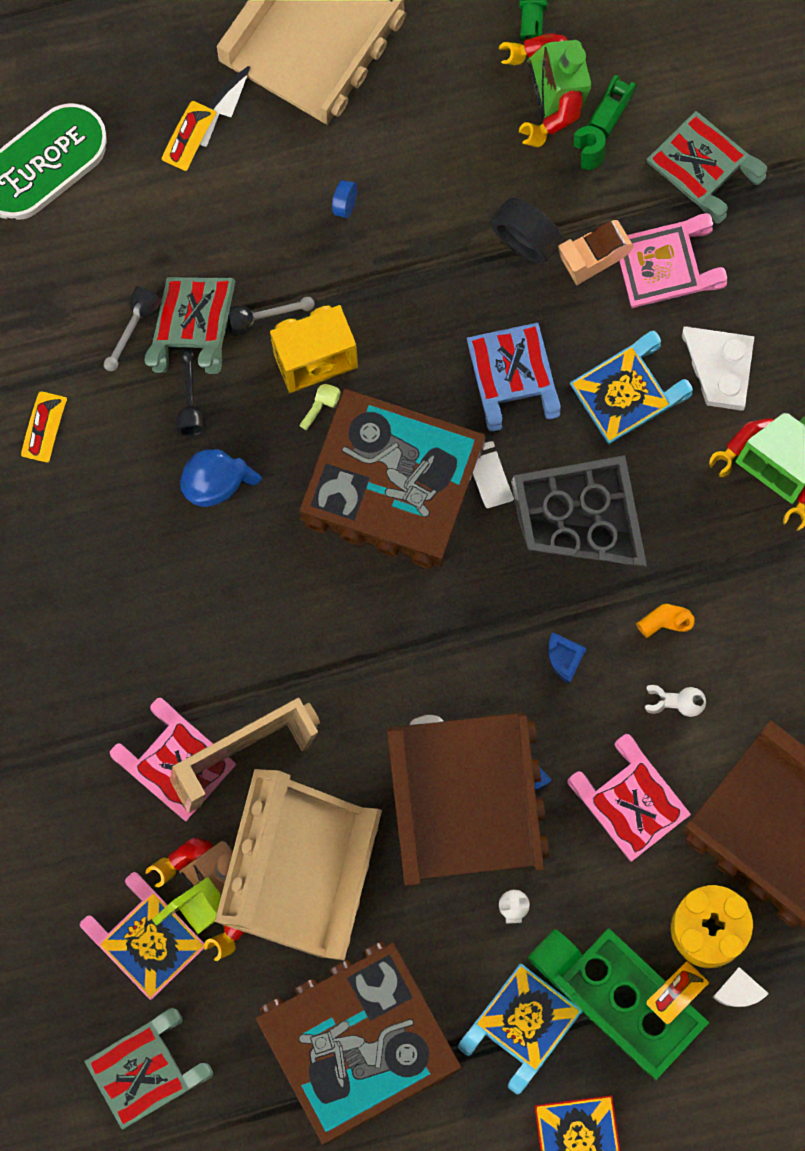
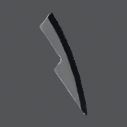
[200,66,250,147]

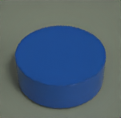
[332,180,357,218]

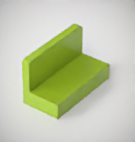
[152,877,221,935]

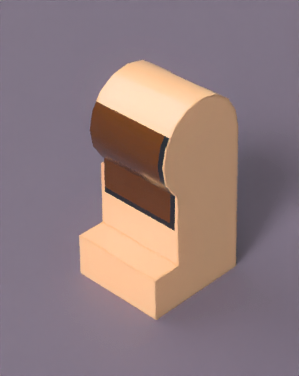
[558,220,633,285]

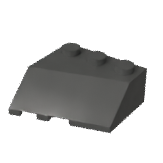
[511,455,647,567]

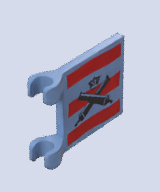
[467,323,561,432]

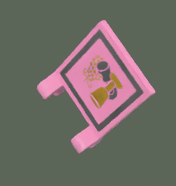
[619,213,727,308]

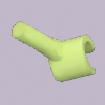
[299,384,341,431]

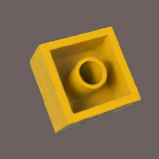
[270,305,358,394]

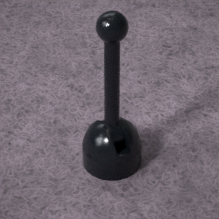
[176,348,206,436]

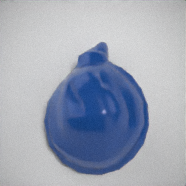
[180,449,262,507]

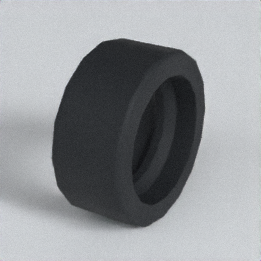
[491,197,562,264]

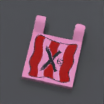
[110,698,236,822]
[567,734,691,862]

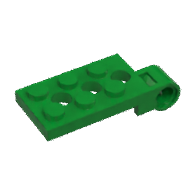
[527,928,709,1081]

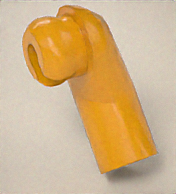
[636,604,695,638]

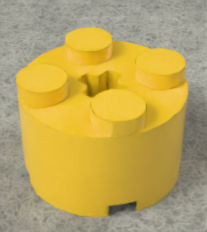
[671,885,753,968]

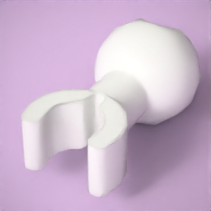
[645,685,706,717]
[499,890,530,924]

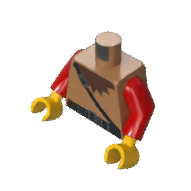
[146,837,245,961]

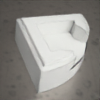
[713,968,769,1007]

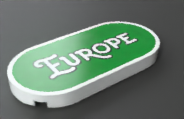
[0,103,107,220]

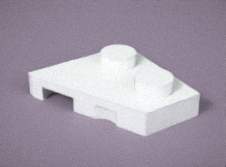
[682,326,754,411]

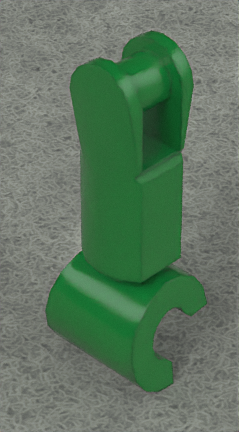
[574,75,637,170]

